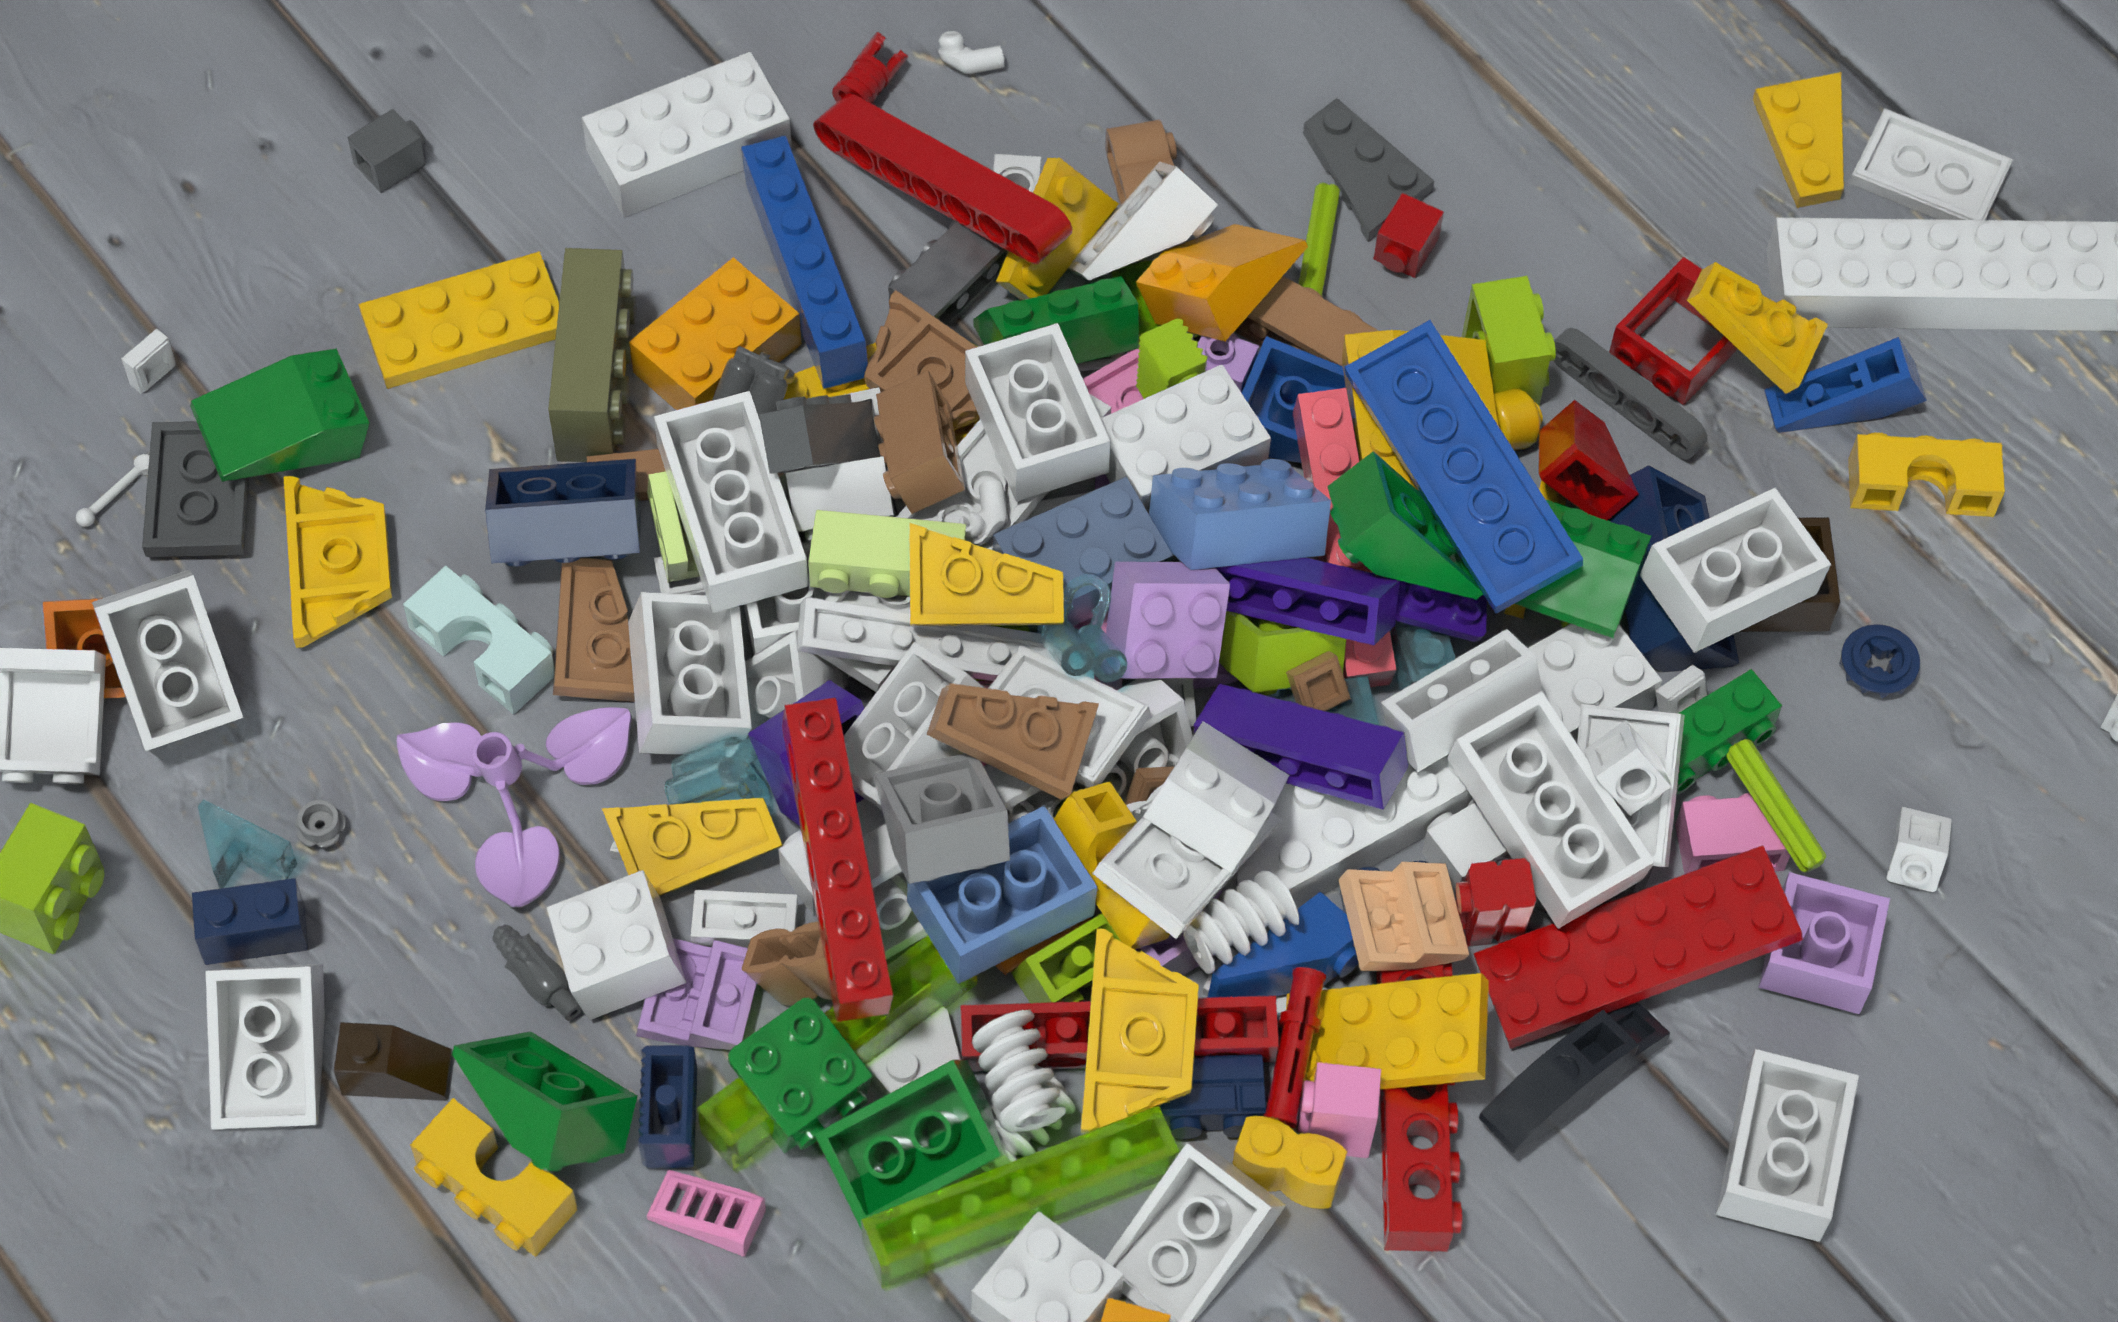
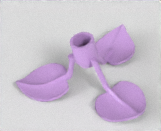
[397,707,632,907]

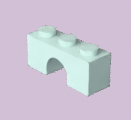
[403,566,555,715]

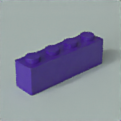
[1215,558,1400,645]
[1193,684,1408,810]

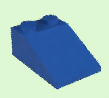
[1242,336,1346,463]

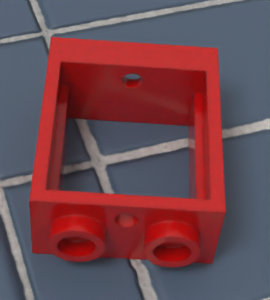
[1609,257,1738,405]

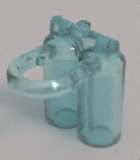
[1041,574,1127,682]
[665,736,774,814]

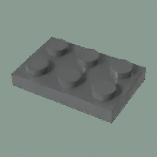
[142,421,249,557]

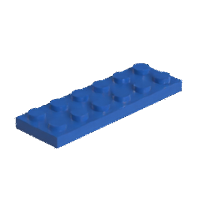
[1344,320,1583,614]

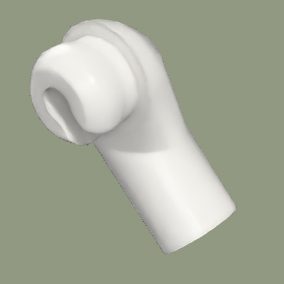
[938,31,1004,74]
[959,480,1008,545]

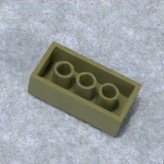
[548,248,637,462]

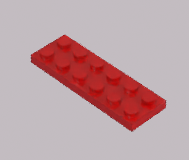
[1473,845,1803,1049]

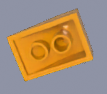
[1136,224,1308,342]

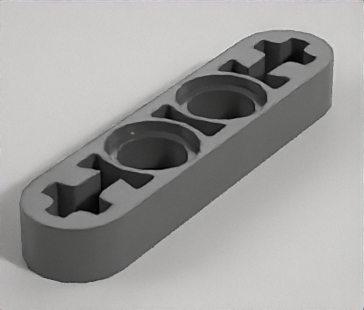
[1554,328,1708,460]

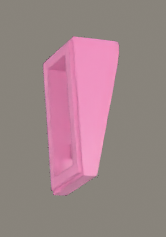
[647,1170,766,1257]

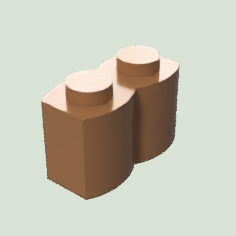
[1105,120,1184,206]
[741,922,832,1005]

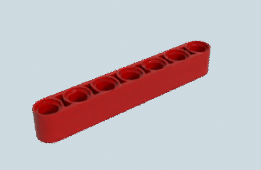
[813,93,1073,265]

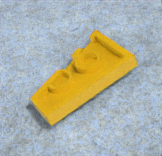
[1752,72,1844,208]
[996,158,1119,300]
[1687,262,1828,394]

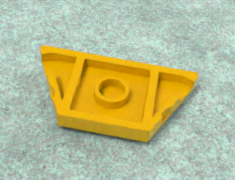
[283,476,393,648]
[1081,928,1199,1134]

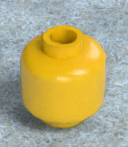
[1494,388,1543,451]

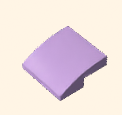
[636,938,756,1049]

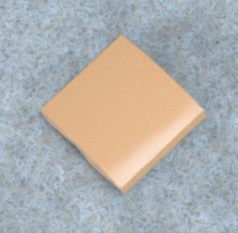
[1338,862,1469,971]

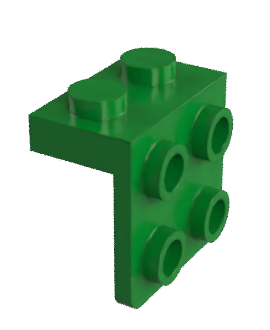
[728,998,873,1154]

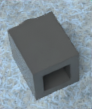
[348,109,426,193]

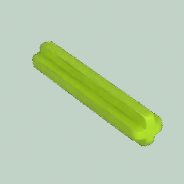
[1298,182,1340,296]
[1727,739,1826,873]

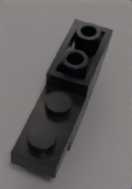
[1478,1002,1670,1154]

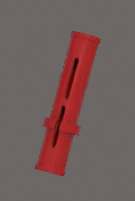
[1264,967,1326,1128]

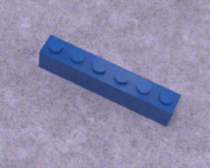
[741,135,868,389]

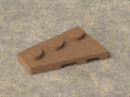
[553,558,635,702]
[926,683,1099,799]

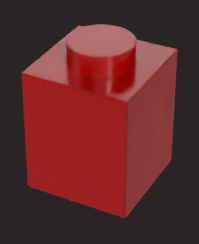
[1373,193,1444,278]

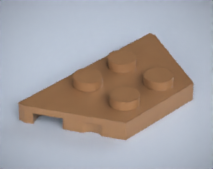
[864,290,980,430]

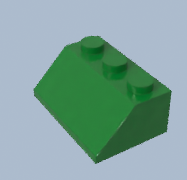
[973,276,1139,364]
[1515,499,1651,638]
[814,1059,1003,1230]

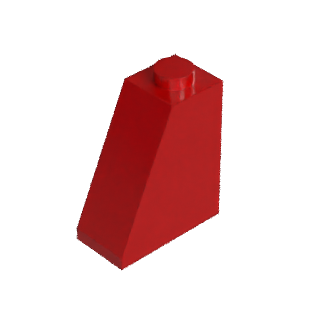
[1538,400,1639,520]

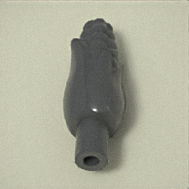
[492,925,582,1021]

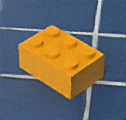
[629,257,801,410]

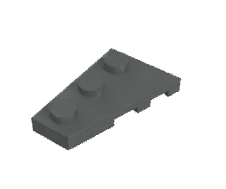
[1303,98,1434,242]

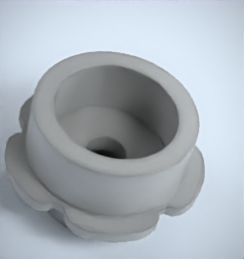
[295,800,346,848]

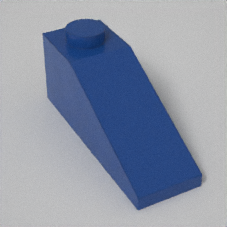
[1764,337,1927,433]
[1207,892,1359,998]

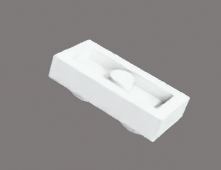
[690,890,798,948]

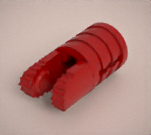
[832,32,908,104]

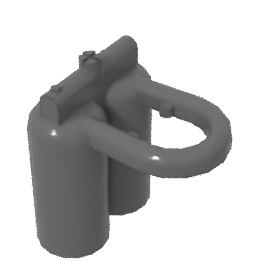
[712,346,795,420]

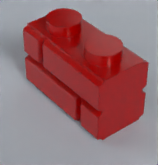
[1455,858,1536,947]

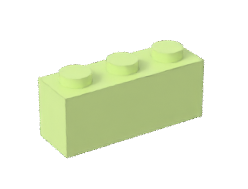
[808,510,966,598]

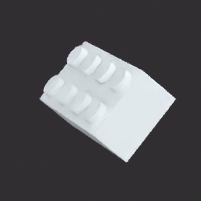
[582,52,792,218]
[654,391,808,613]
[1447,691,1655,929]

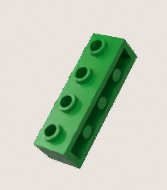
[1676,669,1782,795]

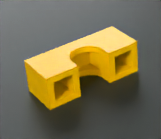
[1848,432,2005,517]
[1053,781,1170,950]
[410,1098,578,1257]

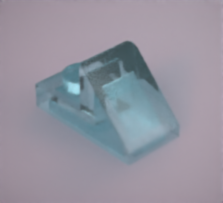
[198,799,297,889]

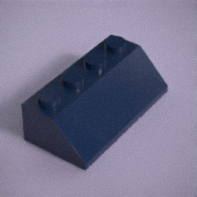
[1607,465,1739,672]

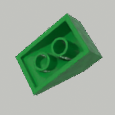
[190,348,370,482]
[1327,451,1483,599]
[452,1031,638,1171]

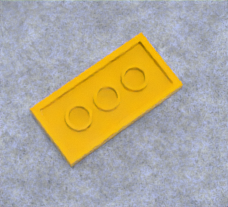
[358,251,559,389]
[1286,973,1489,1097]

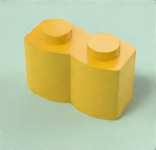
[1232,1116,1347,1209]

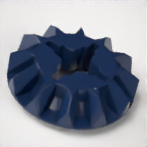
[1839,624,1920,699]

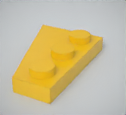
[909,523,1064,626]
[602,798,783,896]

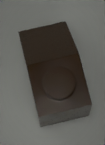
[333,1022,452,1101]

